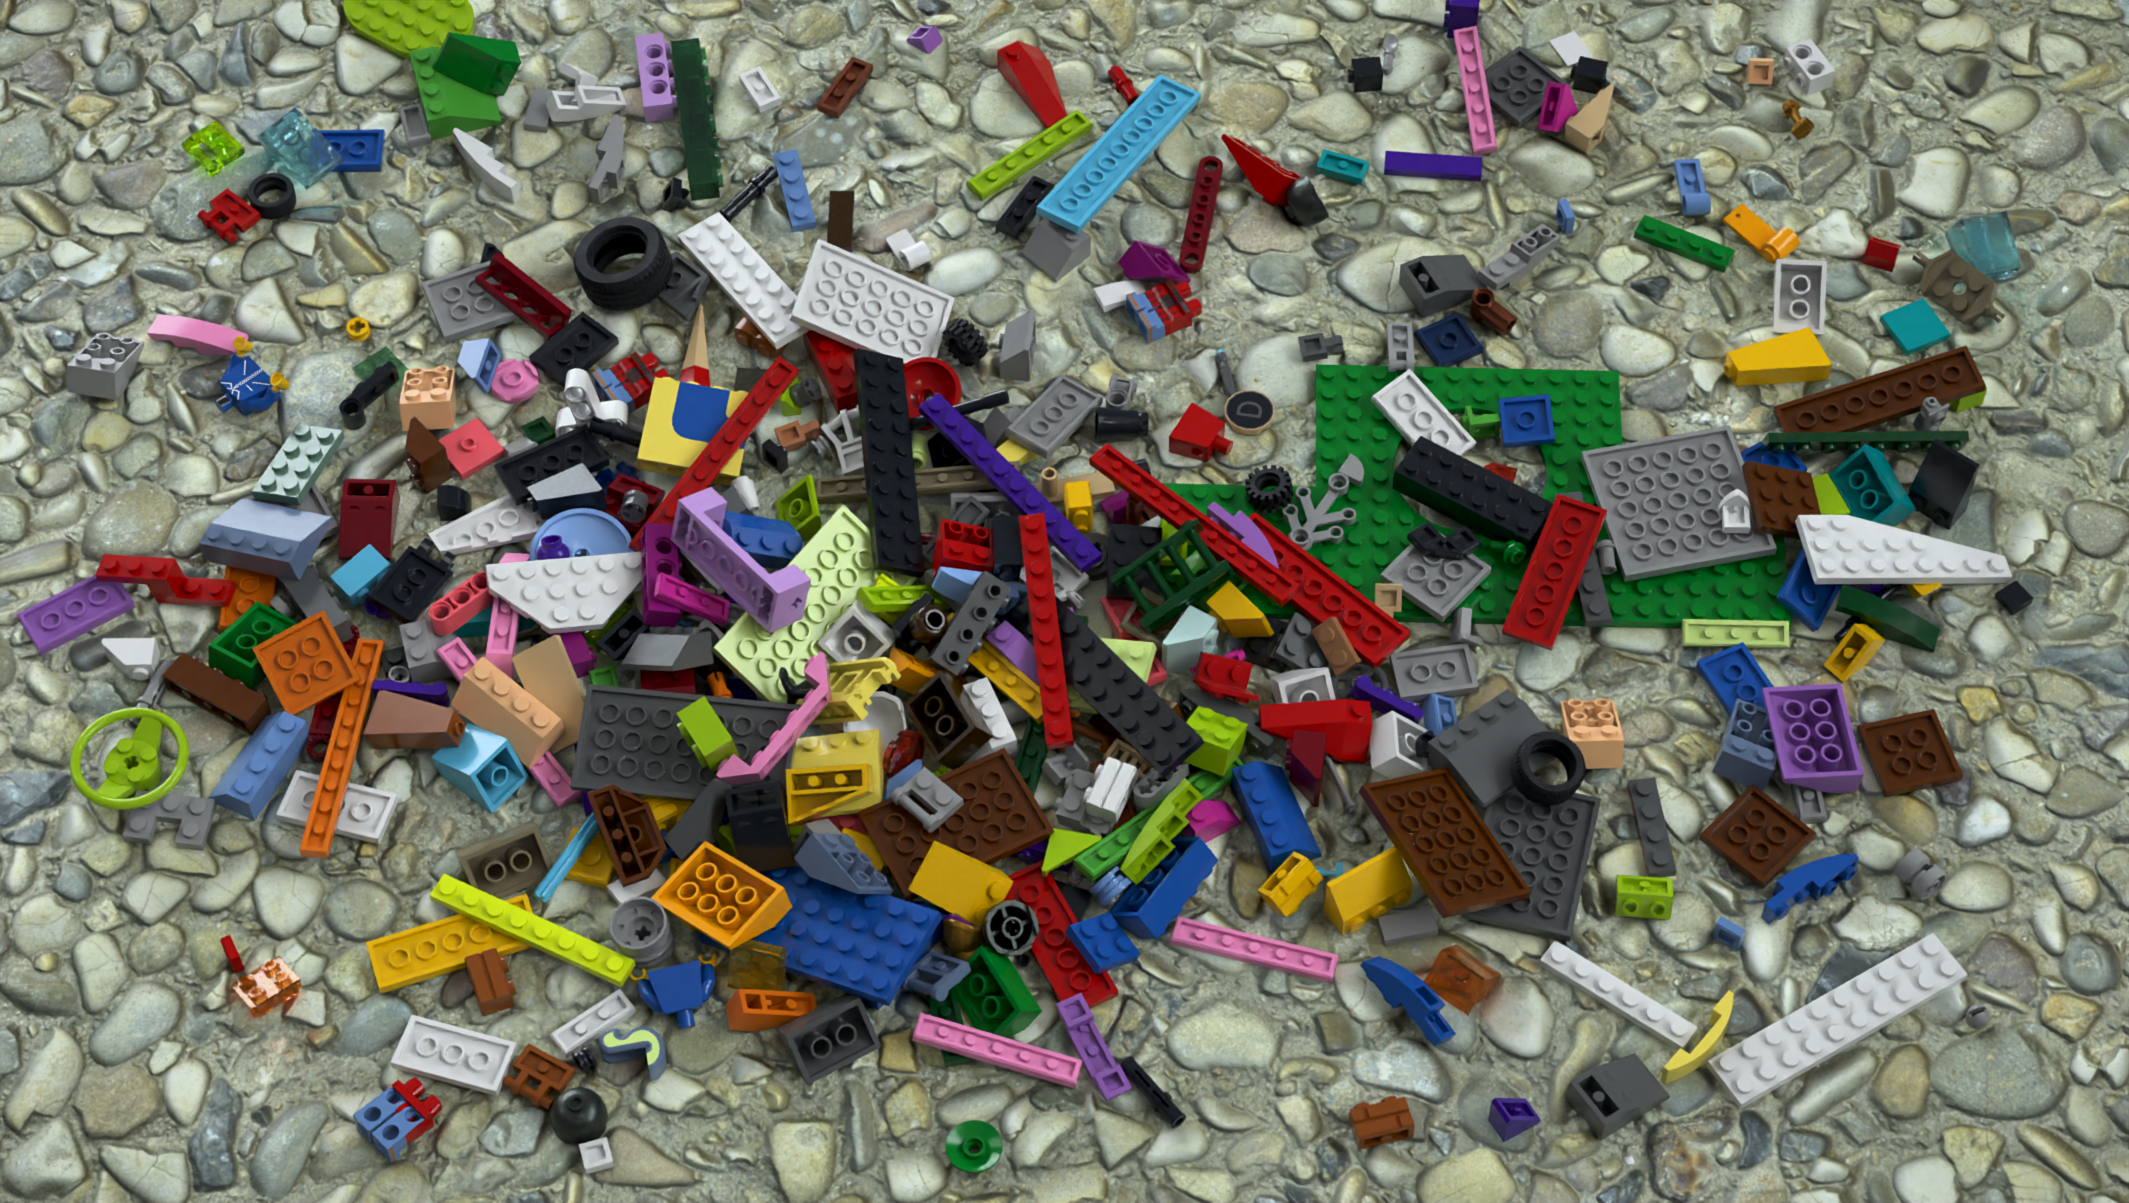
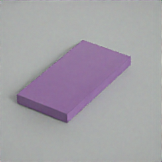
[16,575,136,656]

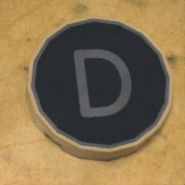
[1224,390,1275,435]

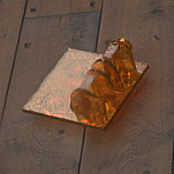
[230,956,303,1018]

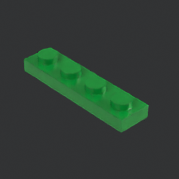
[1633,215,1735,273]

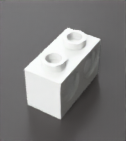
[1782,39,1835,96]

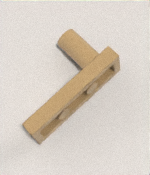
[1034,467,1115,507]

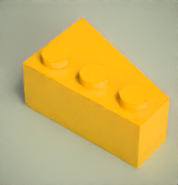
[785,763,874,826]

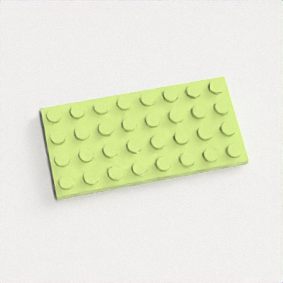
[712,505,917,704]

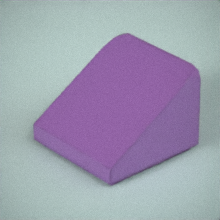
[906,26,943,54]

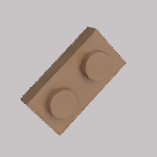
[1311,617,1361,676]

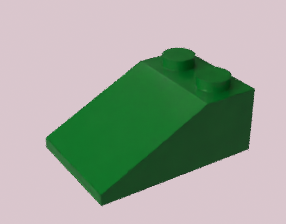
[432,32,521,96]
[208,601,298,690]

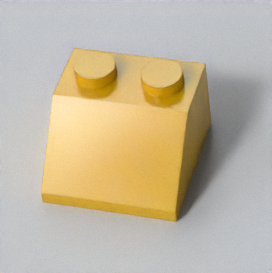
[1206,581,1274,638]

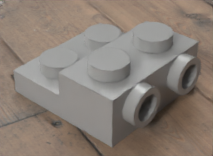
[1054,769,1114,838]

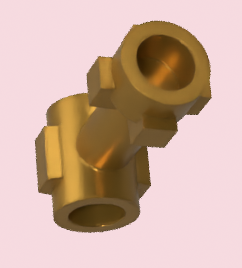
[1782,99,1815,140]

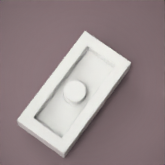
[739,67,782,113]

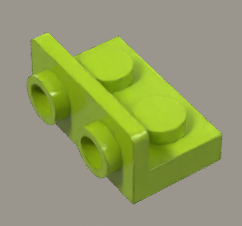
[1615,874,1673,920]

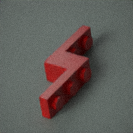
[95,554,237,607]

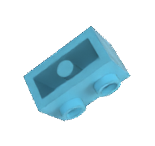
[330,544,391,608]

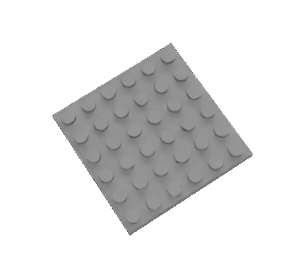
[1581,425,1777,582]

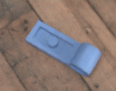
[1674,159,1711,216]

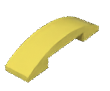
[1661,990,1734,1084]

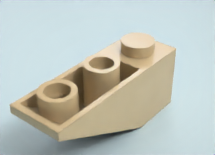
[1564,83,1614,154]

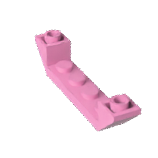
[486,553,530,681]
[716,651,831,785]

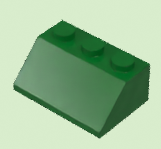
[954,946,1042,1038]

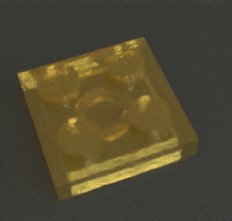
[728,940,788,991]

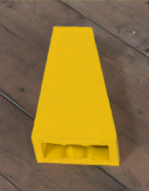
[1723,327,1832,386]

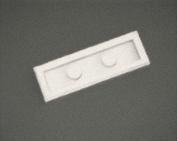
[550,989,636,1059]

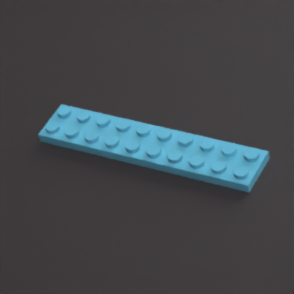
[1036,75,1201,234]

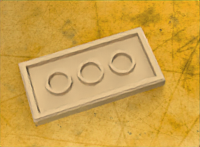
[511,634,585,754]

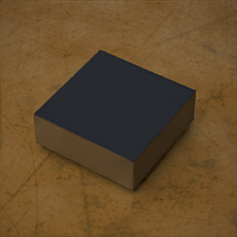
[1995,581,2034,615]

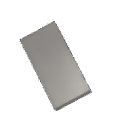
[523,88,552,133]
[398,103,432,149]
[1377,907,1438,945]

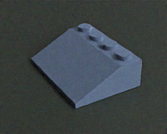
[199,498,333,581]

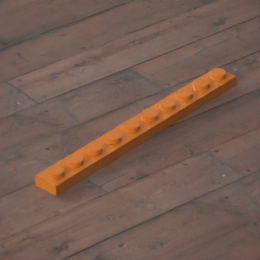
[299,638,385,859]

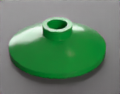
[945,1120,1003,1174]

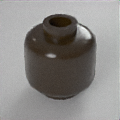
[909,605,948,643]

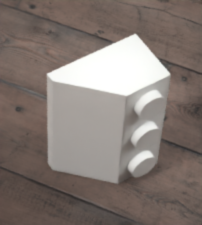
[963,677,1018,765]

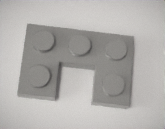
[122,790,217,851]

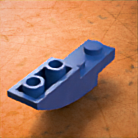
[1761,854,1859,924]
[1360,956,1456,1047]

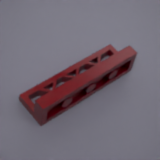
[474,252,572,340]

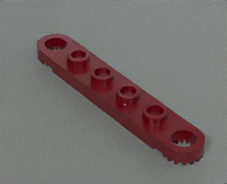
[1179,156,1223,274]
[306,624,361,762]

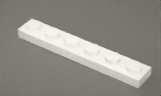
[1539,940,1698,1050]

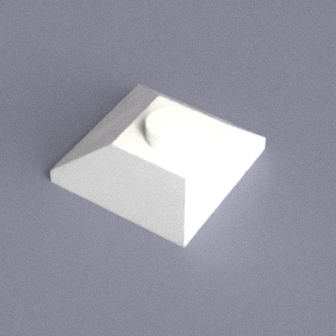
[1270,667,1336,704]

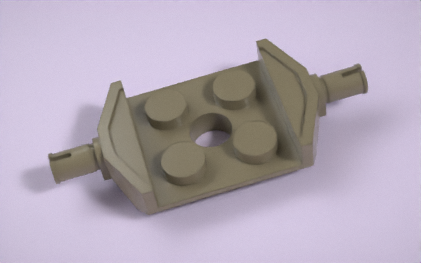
[1912,250,2005,324]

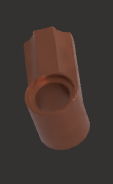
[1469,288,1517,335]

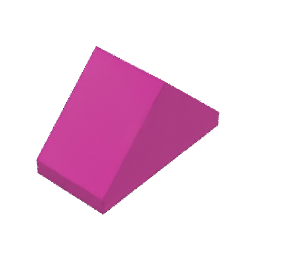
[1537,81,1579,132]

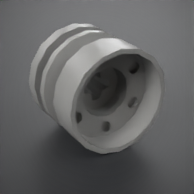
[610,897,675,969]

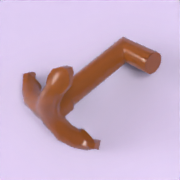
[1058,709,1114,754]

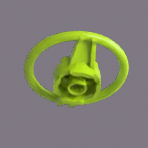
[70,707,189,810]

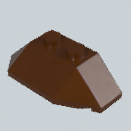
[587,784,667,887]

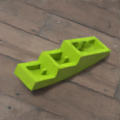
[1120,778,1204,885]

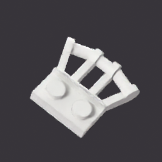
[820,404,864,476]

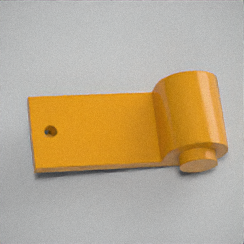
[1722,203,1800,264]

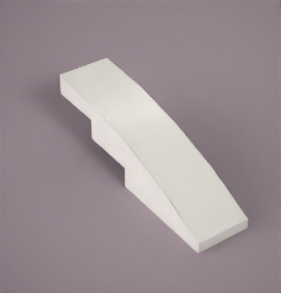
[453,128,520,204]

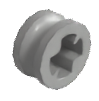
[808,436,832,462]

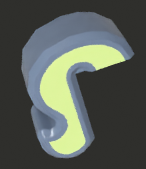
[599,1027,667,1082]

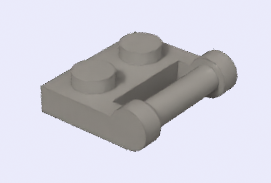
[890,767,964,833]

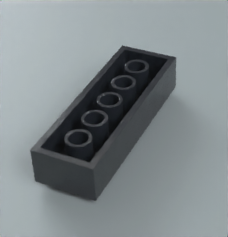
[1392,436,1553,558]

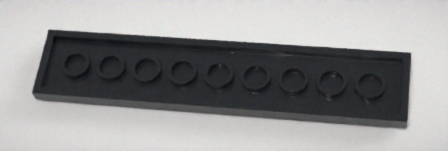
[853,348,925,578]
[1002,595,1205,778]

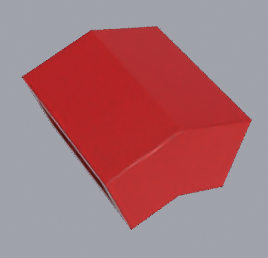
[1862,236,1901,272]

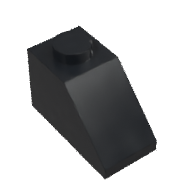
[596,608,653,661]

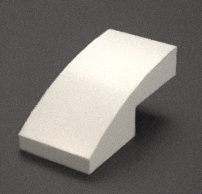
[1094,280,1146,312]
[607,868,667,905]

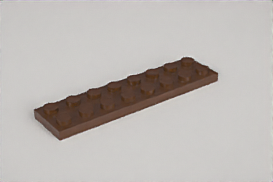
[1773,346,1986,452]

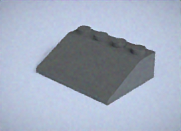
[1428,689,1556,807]

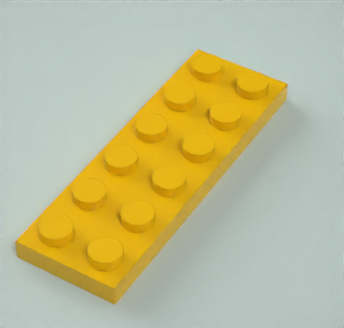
[366,893,533,993]

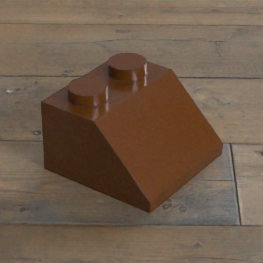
[405,417,452,494]

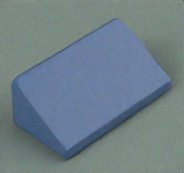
[1421,693,1458,737]

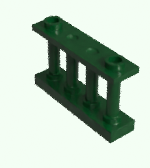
[1110,518,1236,635]

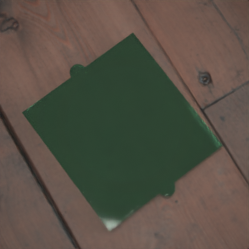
[352,347,409,393]

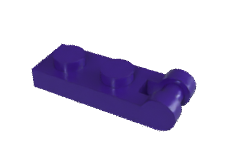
[1351,675,1425,724]
[372,679,451,708]

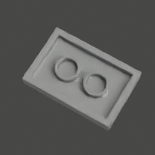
[1389,643,1479,702]

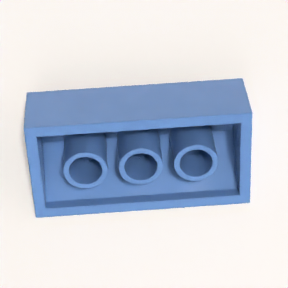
[208,711,309,821]

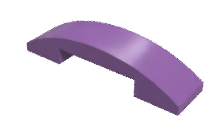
[1056,993,1132,1102]

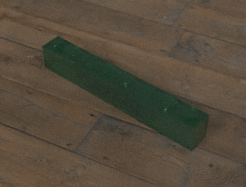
[671,38,724,201]

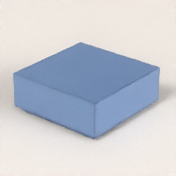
[1555,199,1575,234]
[1713,916,1745,950]

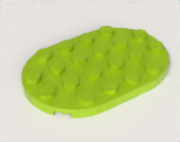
[343,0,475,60]

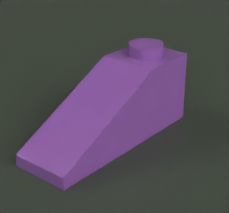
[986,620,1039,686]

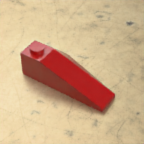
[997,41,1067,129]
[1221,134,1314,206]
[1258,699,1372,764]

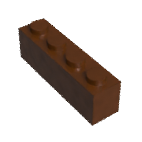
[163,652,271,735]

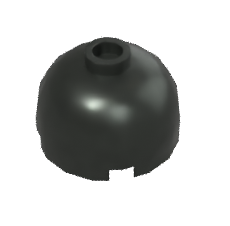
[1284,175,1329,225]
[981,900,1039,956]
[551,1087,608,1145]

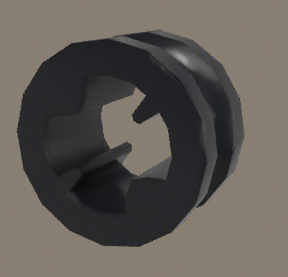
[572,1046,597,1074]

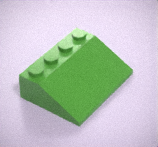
[409,46,502,140]

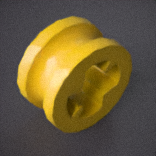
[346,317,370,341]

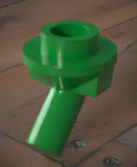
[1490,539,1527,566]

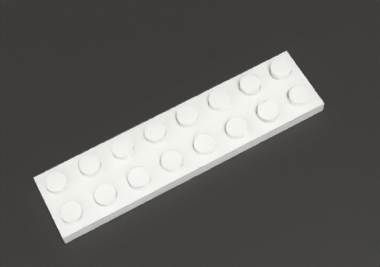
[677,212,811,349]

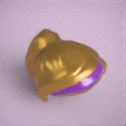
[942,913,987,961]

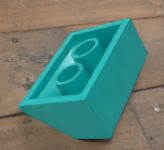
[1828,444,1916,527]

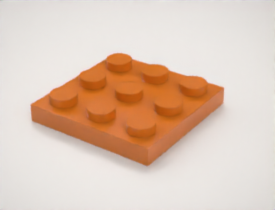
[252,610,362,716]

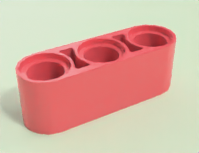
[429,571,494,636]

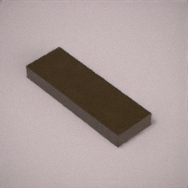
[827,191,855,253]

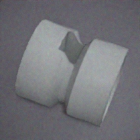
[1894,848,1948,900]

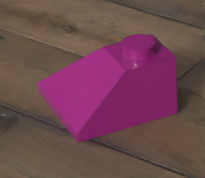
[1118,240,1191,283]

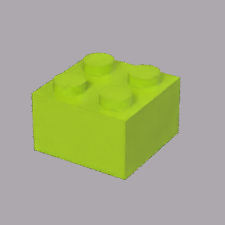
[676,696,740,773]
[1183,706,1248,776]

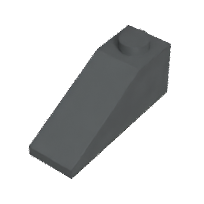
[664,778,732,862]

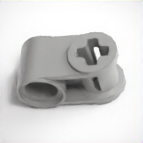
[1106,373,1138,410]

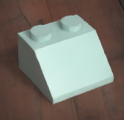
[1162,605,1219,674]

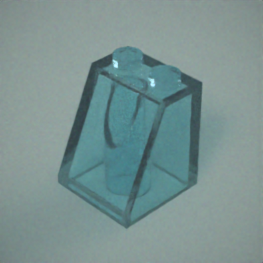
[1945,211,2021,280]

